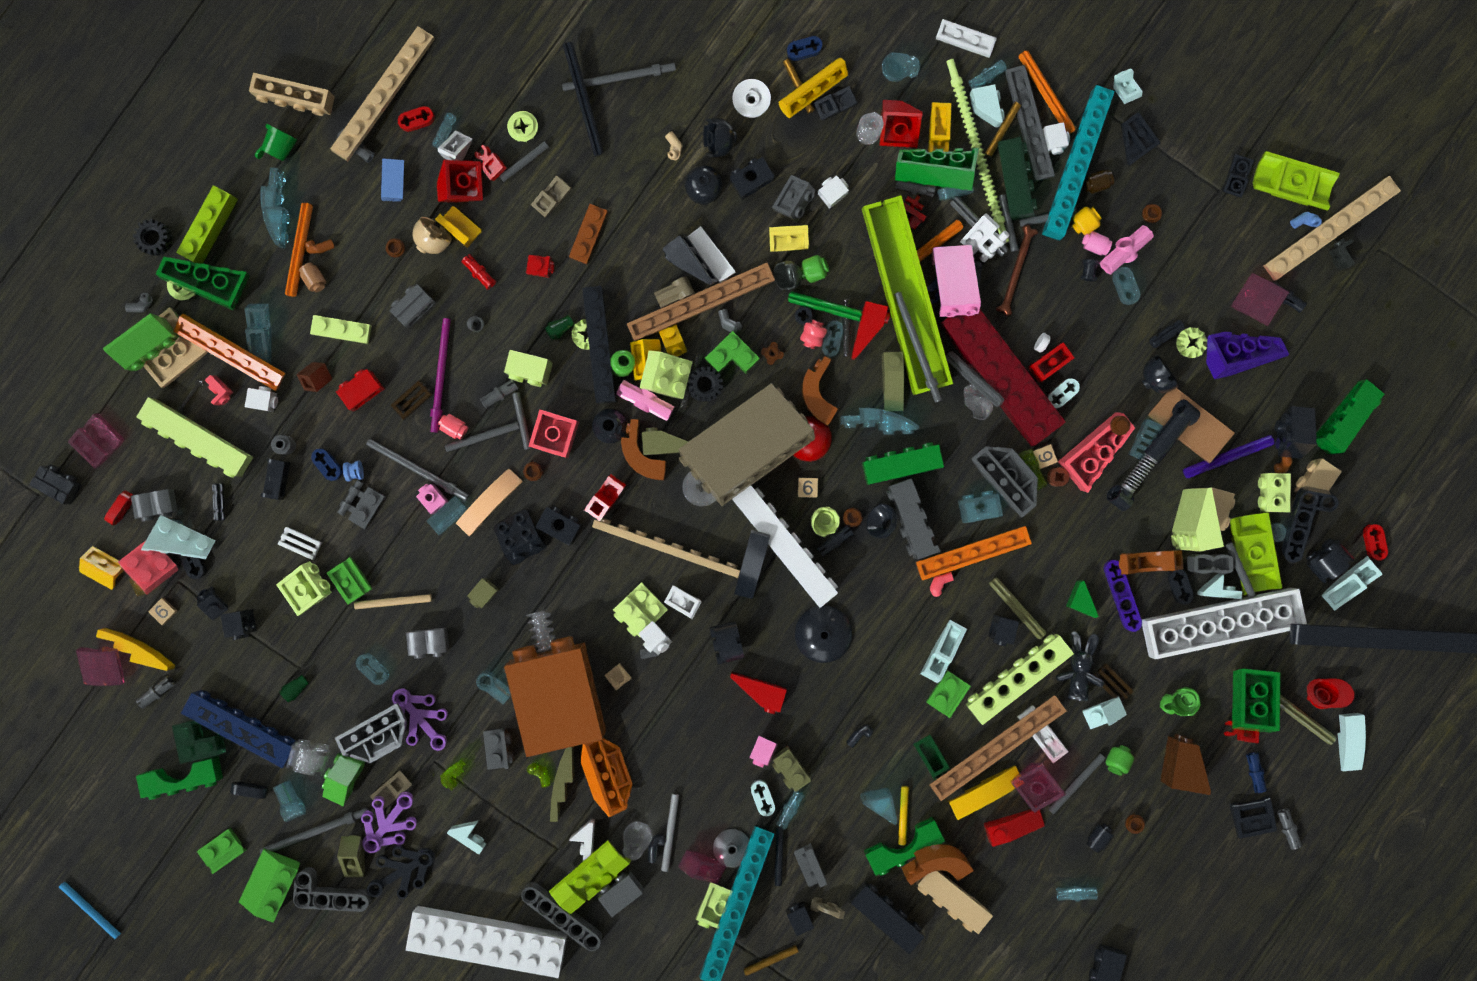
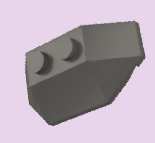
[971,446,1038,518]
[335,703,407,763]

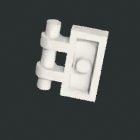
[960,213,1010,262]

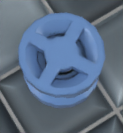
[343,461,364,482]

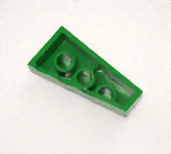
[895,148,979,191]
[156,257,250,310]
[1316,379,1384,454]

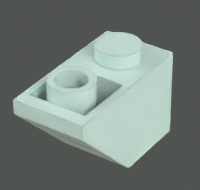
[969,84,1005,127]

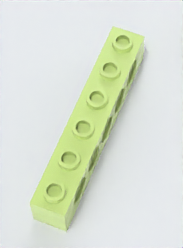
[966,634,1074,725]

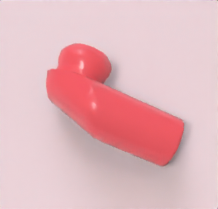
[930,572,954,597]

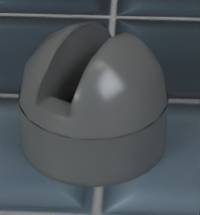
[467,316,484,332]

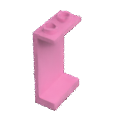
[931,245,981,317]

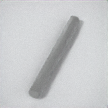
[661,794,679,872]

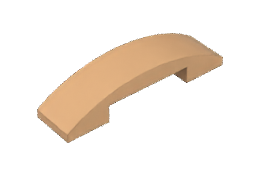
[456,468,523,536]

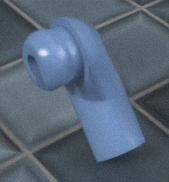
[1290,212,1322,229]

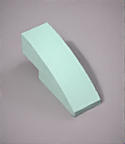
[1322,556,1382,611]
[920,620,967,683]
[1338,713,1366,771]

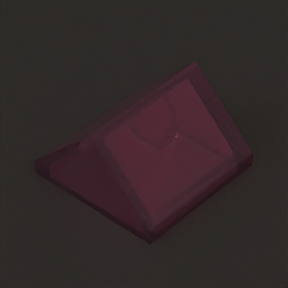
[1011,763,1066,813]

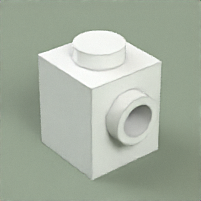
[1043,122,1070,155]
[818,176,849,209]
[245,386,278,412]
[639,621,672,655]

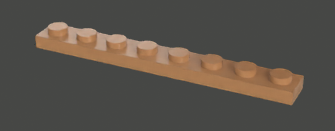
[627,263,775,341]
[930,695,1066,801]

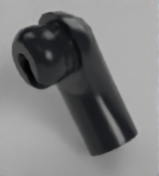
[846,724,874,748]
[648,834,665,863]

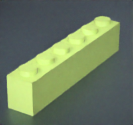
[137,397,253,478]

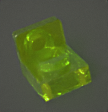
[440,758,466,791]

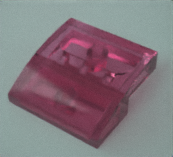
[1231,273,1289,326]
[68,413,125,468]
[76,646,125,686]

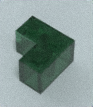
[172,720,226,764]

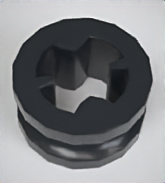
[795,307,812,325]

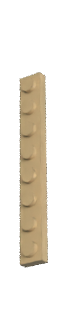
[330,26,435,161]
[1263,176,1401,281]
[592,518,740,578]

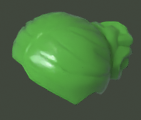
[1160,687,1201,716]

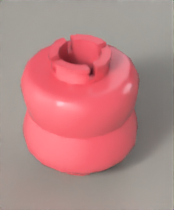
[800,320,827,349]

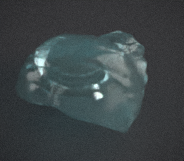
[882,52,921,82]

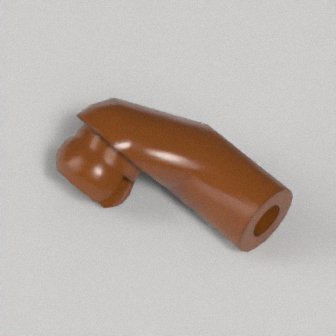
[305,239,334,254]
[1274,457,1293,473]

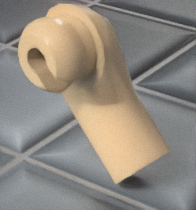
[665,131,683,160]

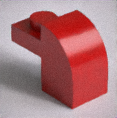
[585,474,626,521]

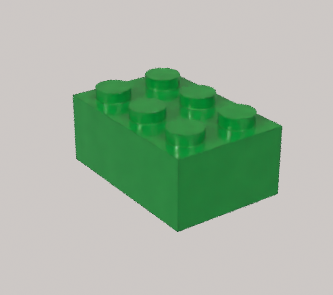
[1232,669,1280,733]

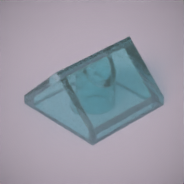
[860,787,897,825]

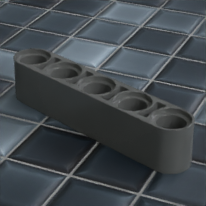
[521,882,602,951]

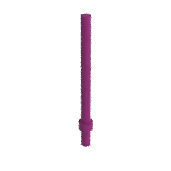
[430,318,451,433]

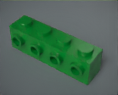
[862,442,944,485]

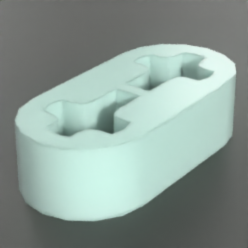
[1047,378,1080,408]
[751,779,775,816]

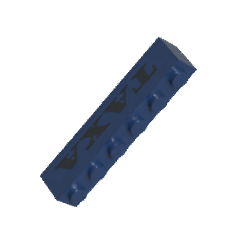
[181,690,299,768]

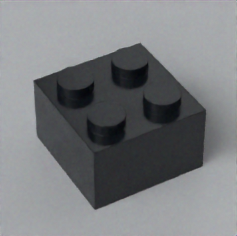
[1275,406,1317,459]

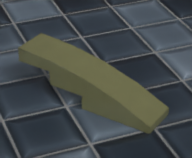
[550,746,575,822]

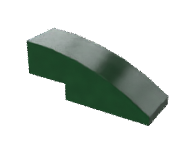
[913,735,950,781]

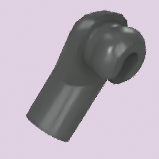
[125,293,153,313]

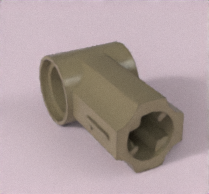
[654,276,695,308]

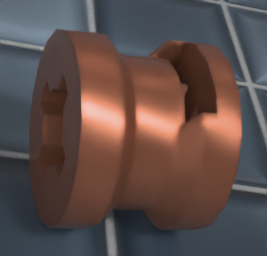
[1047,467,1069,487]

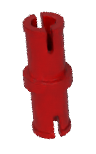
[461,254,496,290]

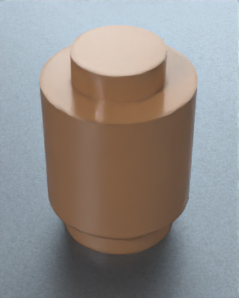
[299,263,326,292]

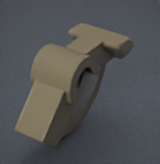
[810,897,845,919]

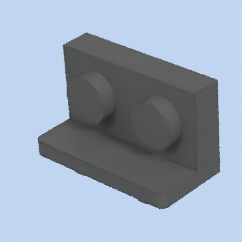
[772,175,815,223]
[483,728,514,770]
[794,843,827,887]

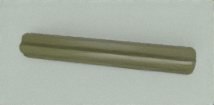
[989,578,1046,639]
[1280,694,1337,745]

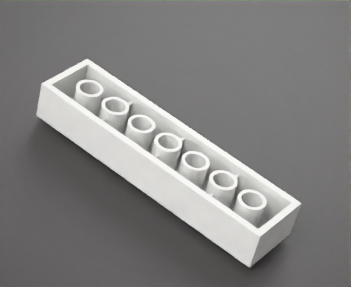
[732,486,838,607]
[1141,588,1307,659]
[406,906,568,978]

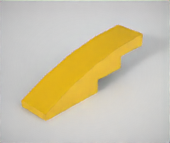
[928,102,951,152]
[96,628,175,671]
[948,765,1024,820]

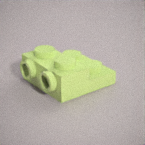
[276,561,332,616]
[613,582,668,637]
[695,882,731,929]

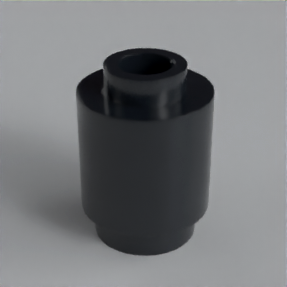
[1086,823,1114,853]

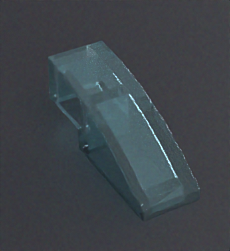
[244,304,271,365]

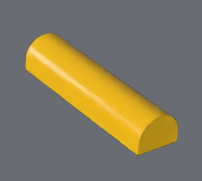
[779,57,848,118]

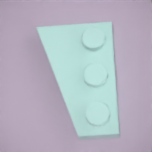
[141,515,216,559]

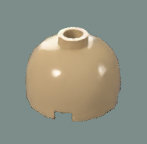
[412,217,452,254]

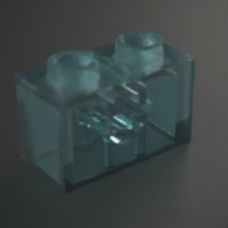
[958,490,1003,523]

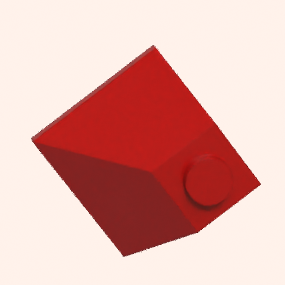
[879,100,922,148]
[437,160,483,202]

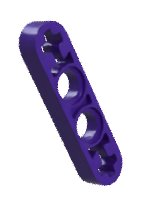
[1104,560,1142,632]

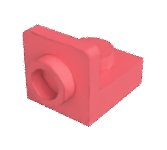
[205,375,233,406]

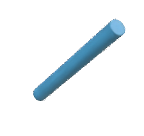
[59,882,121,939]

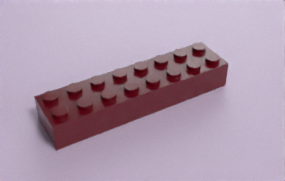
[939,310,1066,447]

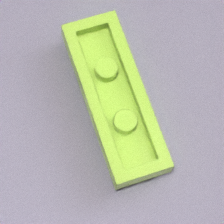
[310,315,372,344]

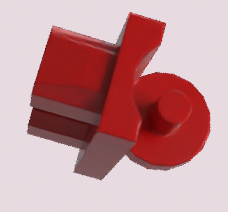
[903,195,927,230]

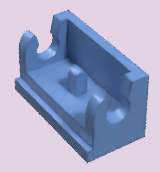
[381,159,404,201]

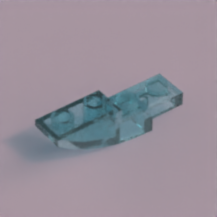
[261,167,290,249]
[840,408,919,435]

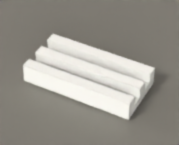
[278,527,322,560]

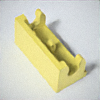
[769,225,809,252]

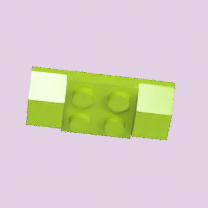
[1253,151,1340,211]
[1230,512,1282,595]
[549,841,631,914]

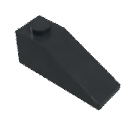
[663,234,718,285]

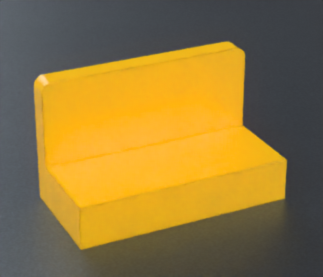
[435,206,482,248]
[630,339,661,380]
[79,546,124,590]

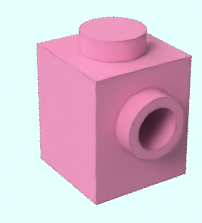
[416,484,449,514]
[750,736,778,768]

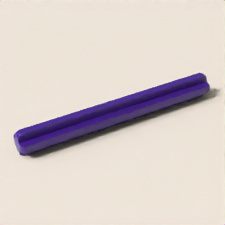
[1183,435,1275,478]

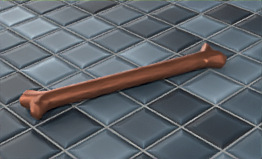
[996,225,1039,316]

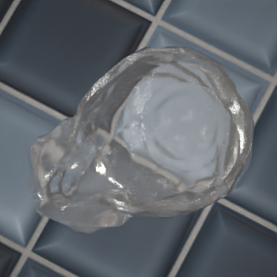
[964,384,993,420]
[623,821,652,860]

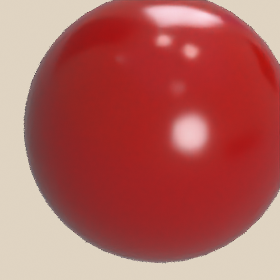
[793,416,832,462]

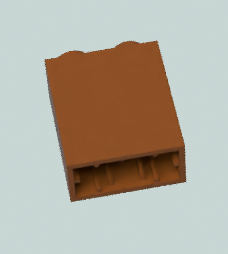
[504,636,606,757]

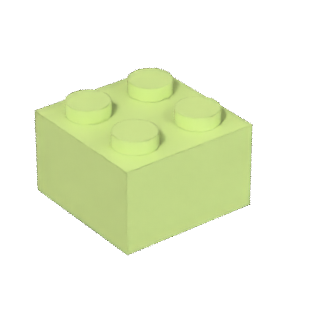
[504,350,553,387]
[640,351,692,399]

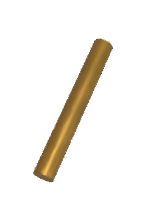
[783,59,815,114]
[985,102,1021,157]
[743,945,799,976]

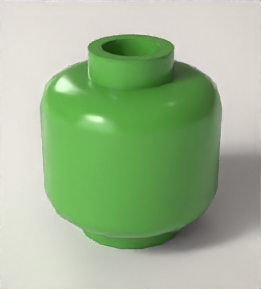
[800,255,829,283]
[610,350,635,377]
[1105,745,1135,776]

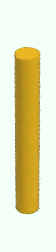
[898,786,909,845]

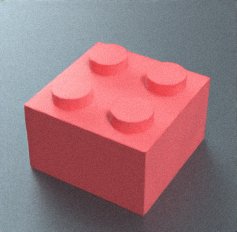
[529,410,579,458]
[118,541,178,595]

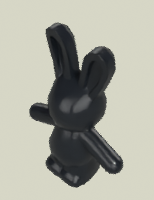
[1056,631,1104,701]

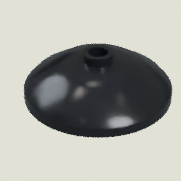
[795,605,852,663]

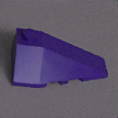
[1206,332,1289,379]

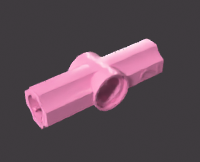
[1100,225,1154,274]
[616,380,675,421]

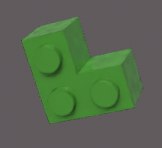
[705,331,760,374]
[322,753,365,806]

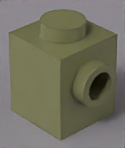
[467,577,500,608]

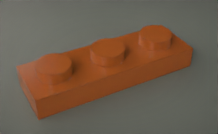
[569,204,608,265]

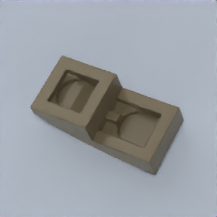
[531,175,572,217]
[370,771,412,809]

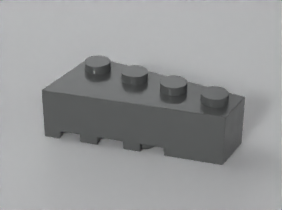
[886,478,940,560]

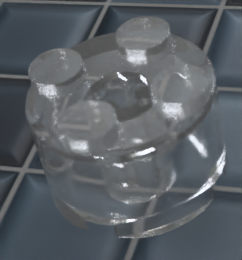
[682,472,716,506]
[286,739,331,776]

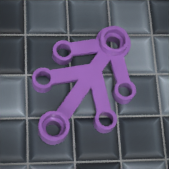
[392,689,448,751]
[361,792,417,853]

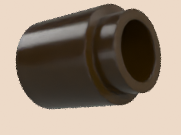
[1084,170,1114,194]

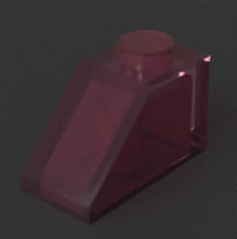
[678,850,726,884]

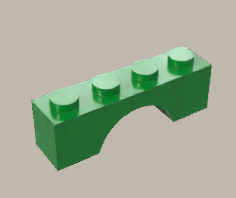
[136,756,223,800]
[864,817,945,876]

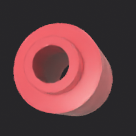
[438,413,469,440]

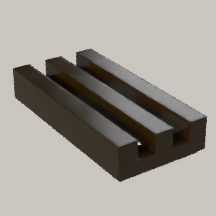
[391,380,433,420]
[1094,663,1134,703]

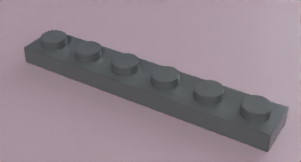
[1005,65,1055,182]

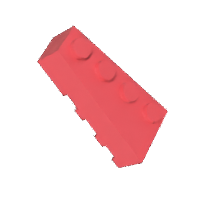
[1058,412,1135,493]

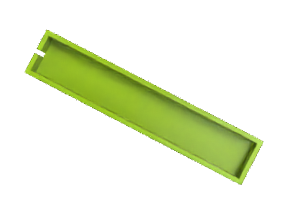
[862,196,953,395]

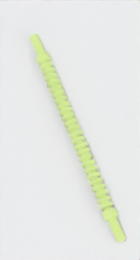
[946,59,1009,243]

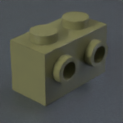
[772,746,811,792]

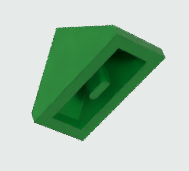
[1066,580,1099,618]

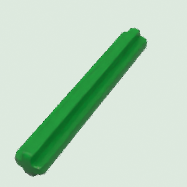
[788,292,862,321]

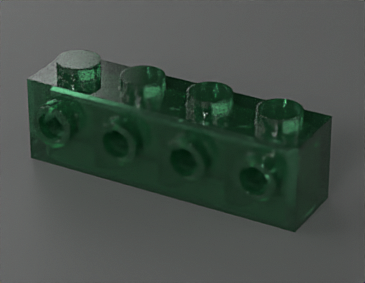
[998,137,1038,221]

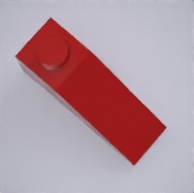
[851,301,890,360]
[730,671,787,714]
[984,807,1044,847]

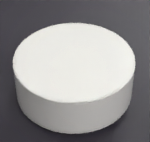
[1034,333,1051,353]

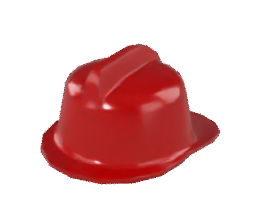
[1307,679,1354,709]

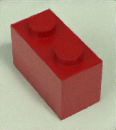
[1028,342,1074,382]
[336,369,385,411]

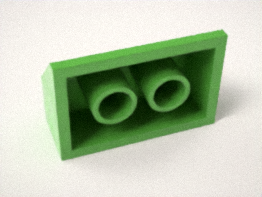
[103,313,179,371]
[239,849,300,922]

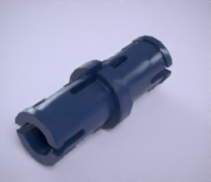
[1246,752,1267,793]

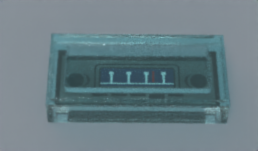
[427,496,467,535]

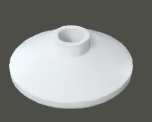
[732,79,771,118]

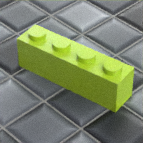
[176,185,238,264]

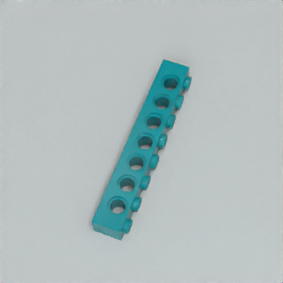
[1042,85,1115,241]
[699,826,774,981]

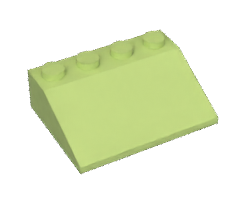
[1171,488,1224,551]

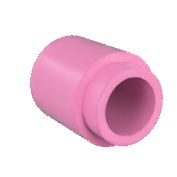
[1082,231,1112,256]

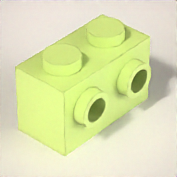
[1258,473,1291,512]

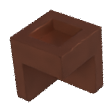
[296,362,332,392]

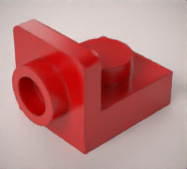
[526,255,555,278]

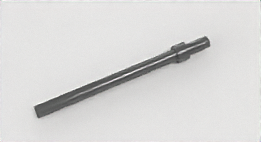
[562,63,676,91]
[894,292,942,403]
[366,438,469,501]
[260,807,369,854]

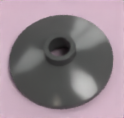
[713,829,749,868]

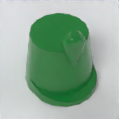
[255,123,297,161]

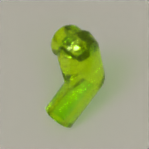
[527,763,551,788]

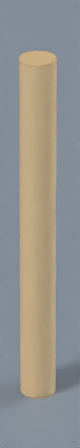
[354,594,432,609]

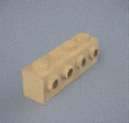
[249,73,335,116]
[916,870,993,934]

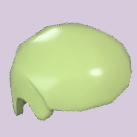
[811,507,840,537]

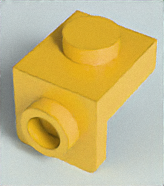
[659,324,687,357]

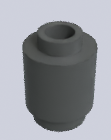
[271,435,296,455]

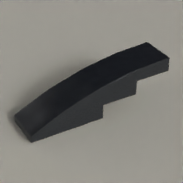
[734,530,770,599]

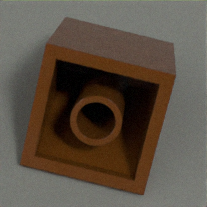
[1160,734,1211,795]

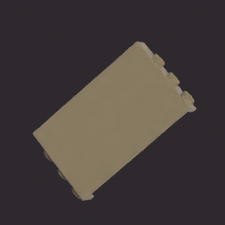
[678,384,815,506]

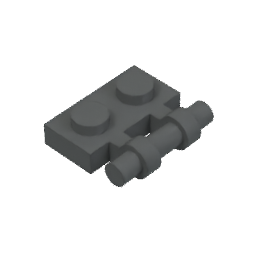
[337,480,386,529]

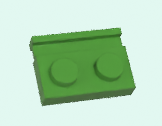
[327,557,373,605]
[926,670,971,718]
[197,828,246,874]

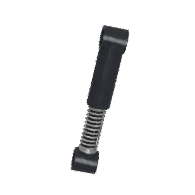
[1107,399,1200,511]

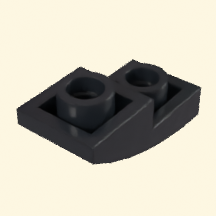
[1223,154,1254,198]

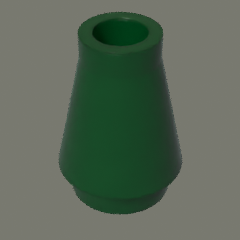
[545,315,574,341]
[279,675,309,703]

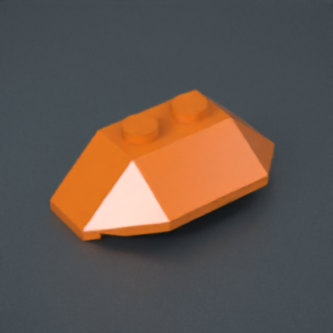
[581,738,632,817]

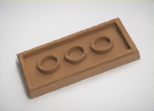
[1148,388,1235,463]

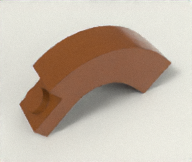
[802,356,838,426]
[621,419,666,481]
[1119,550,1183,574]
[901,844,974,885]

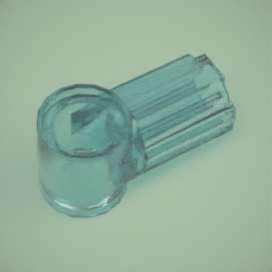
[476,670,511,705]
[273,780,306,822]

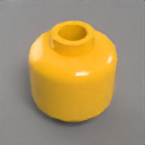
[1072,207,1102,235]

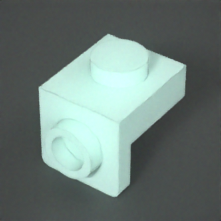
[1114,69,1142,104]

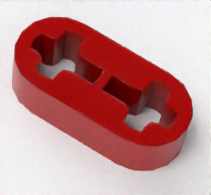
[398,106,435,132]
[104,490,133,526]
[1363,524,1388,560]

